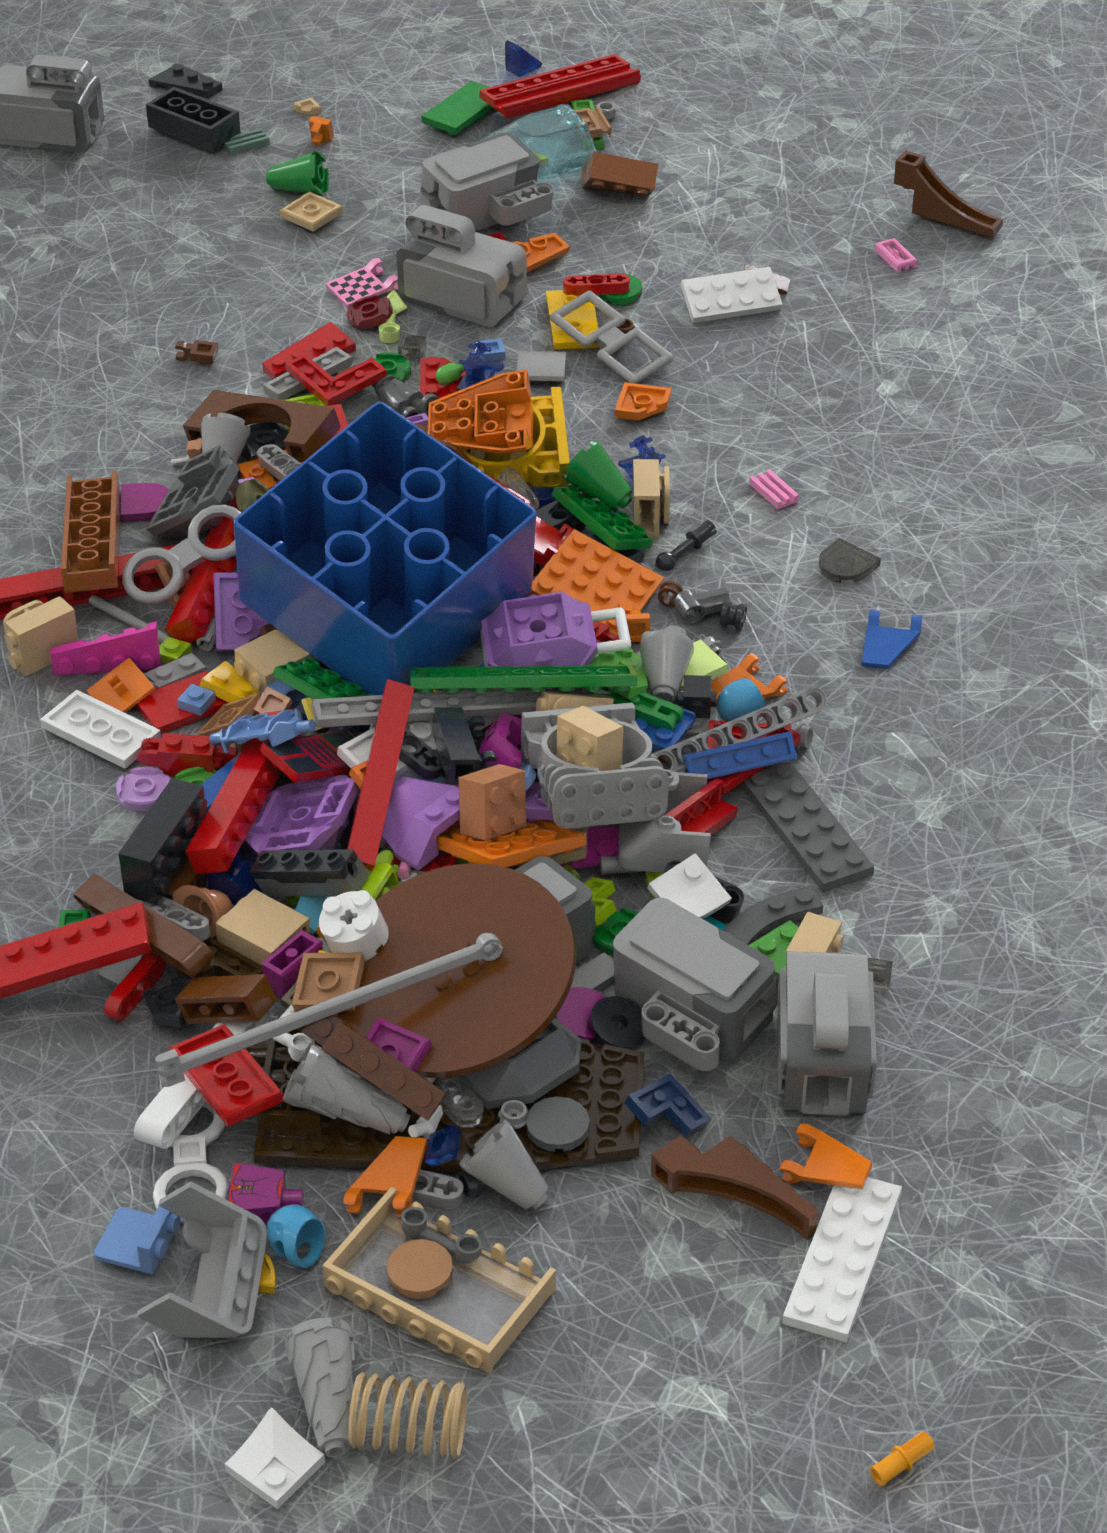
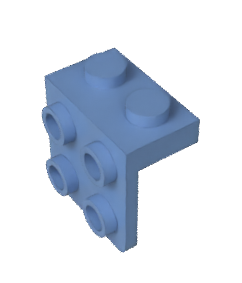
[94,1197,181,1275]

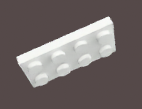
[681,267,783,323]
[40,690,161,769]

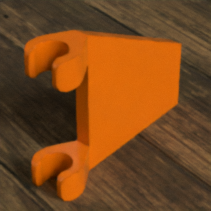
[711,653,787,707]
[780,1124,872,1189]
[343,1136,428,1217]

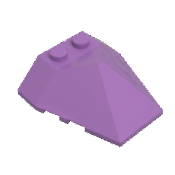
[381,775,460,870]

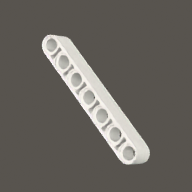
[134,1010,269,1149]

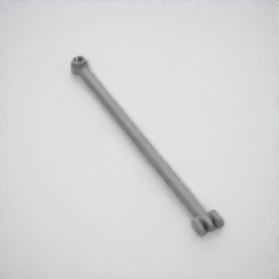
[155,933,503,1087]

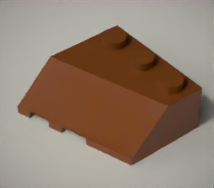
[581,152,658,196]

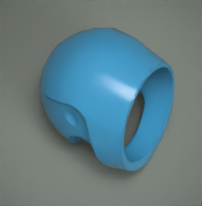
[717,678,765,721]
[266,1204,325,1268]

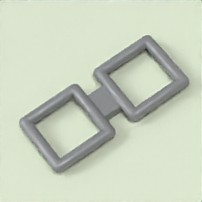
[550,291,674,384]

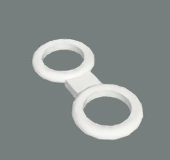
[153,1101,230,1224]

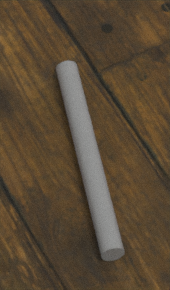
[89,595,172,643]

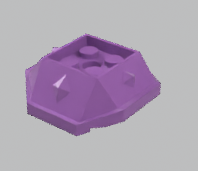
[481,592,598,666]
[244,775,360,857]

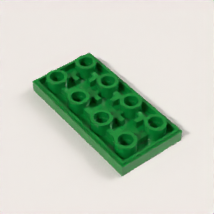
[421,81,493,135]
[552,485,653,550]
[272,658,374,699]

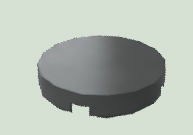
[526,1096,590,1152]

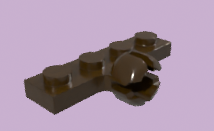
[175,937,263,977]

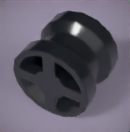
[720,600,747,630]

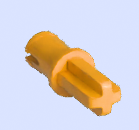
[869,1431,935,1486]

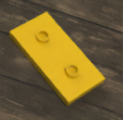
[546,290,600,350]

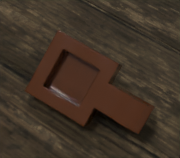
[175,340,219,364]

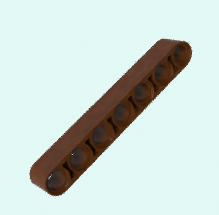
[73,873,215,978]

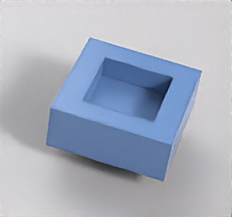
[478,339,505,362]
[177,684,216,716]

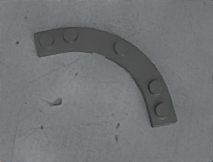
[723,885,823,945]

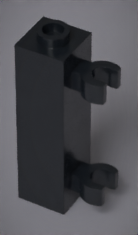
[432,707,497,785]

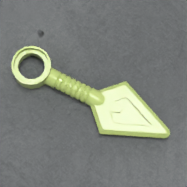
[379,290,408,344]

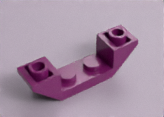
[478,713,523,769]

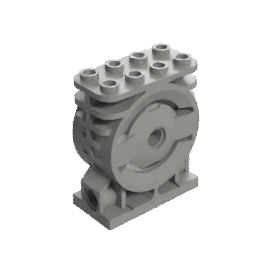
[521,703,669,829]

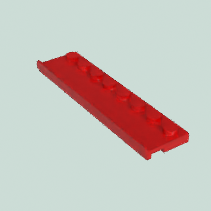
[479,54,641,119]
[0,902,152,999]

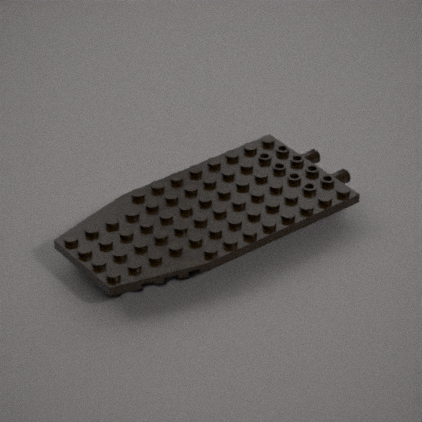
[245,1014,644,1173]

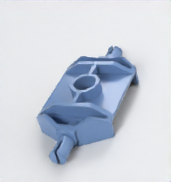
[210,709,316,753]

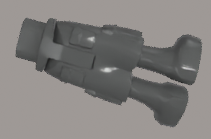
[372,375,439,418]

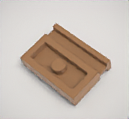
[569,106,612,140]

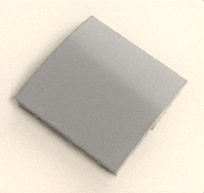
[517,351,566,381]

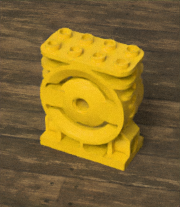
[460,387,570,492]

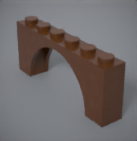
[183,390,341,463]

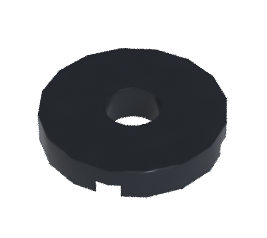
[588,996,645,1050]

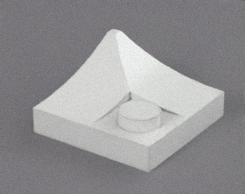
[647,853,731,919]
[225,1408,325,1509]

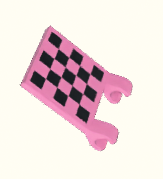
[326,258,399,308]

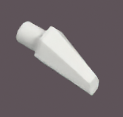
[408,1105,443,1139]

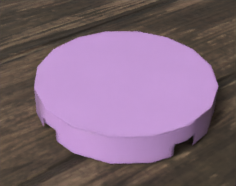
[116,766,171,812]

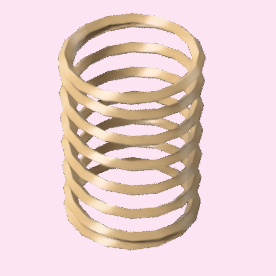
[348,1372,467,1460]

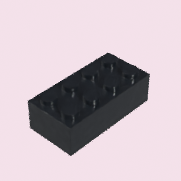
[146,87,241,152]
[118,778,207,905]

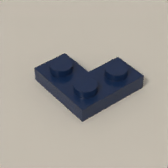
[624,1074,711,1137]

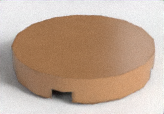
[387,1239,453,1299]

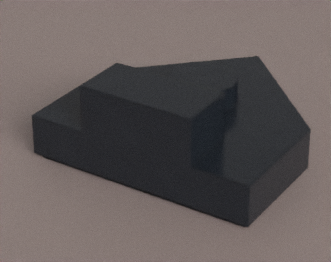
[142,975,193,1027]

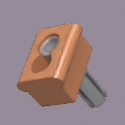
[171,438,202,466]

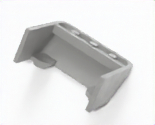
[618,769,711,873]
[137,1182,267,1338]

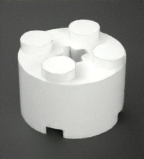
[319,890,389,961]

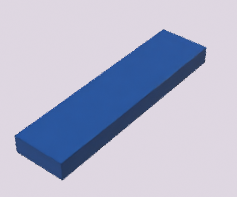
[682,731,797,779]

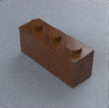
[175,974,277,1024]

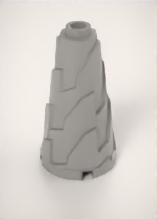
[283,1042,410,1135]
[284,1317,355,1457]

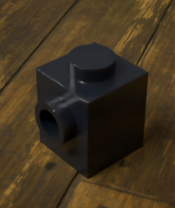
[678,675,717,718]

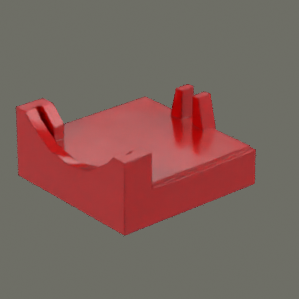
[534,516,573,568]

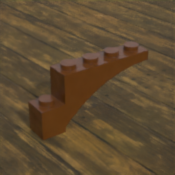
[894,151,1003,237]
[302,1014,447,1121]
[651,1136,819,1240]

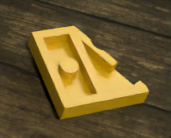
[200,661,261,702]

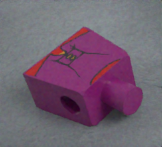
[228,1163,304,1226]

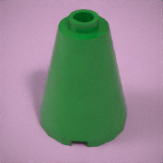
[266,151,329,196]
[562,440,633,509]

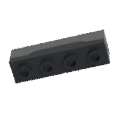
[249,849,370,896]

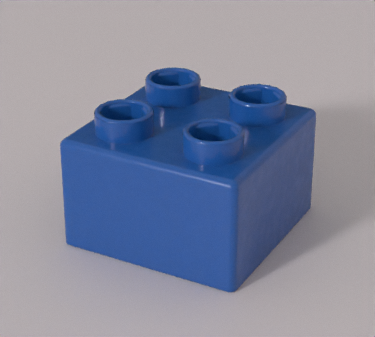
[234,402,537,695]

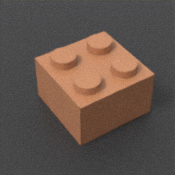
[459,764,526,841]

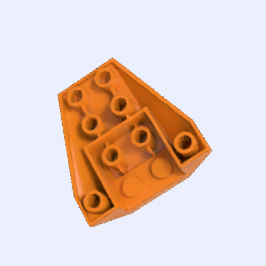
[428,370,533,454]

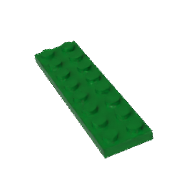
[410,665,637,693]

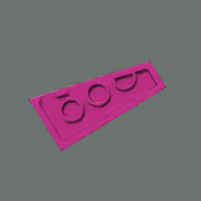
[50,622,162,675]

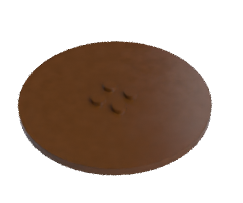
[337,864,576,1078]

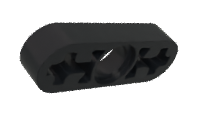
[399,728,443,780]

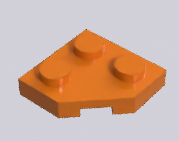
[615,382,672,421]

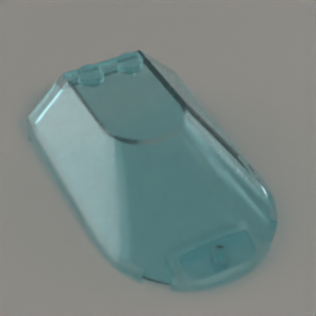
[469,104,596,180]

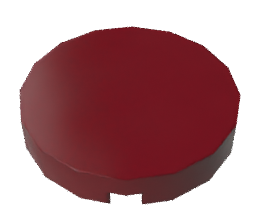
[347,295,393,329]

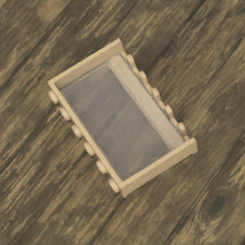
[322,1187,556,1374]

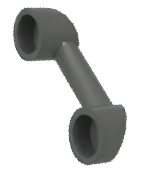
[401,1207,482,1264]

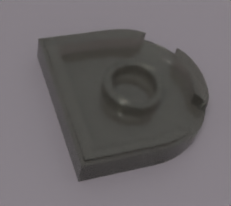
[818,538,881,583]

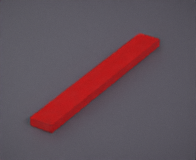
[347,679,415,871]

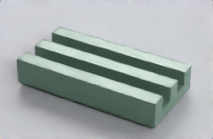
[223,128,270,154]

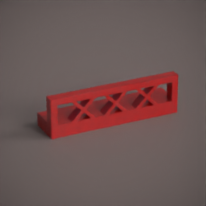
[664,778,738,835]

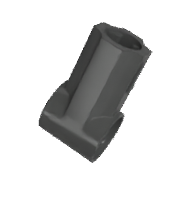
[674,588,730,624]

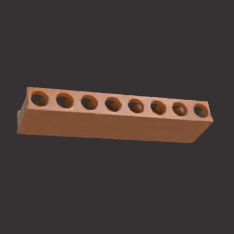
[61,471,121,593]

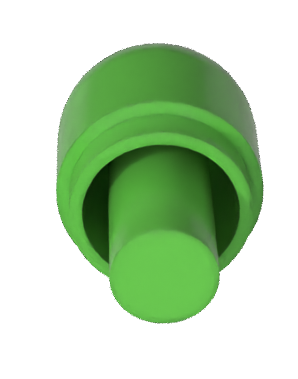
[435,362,468,385]

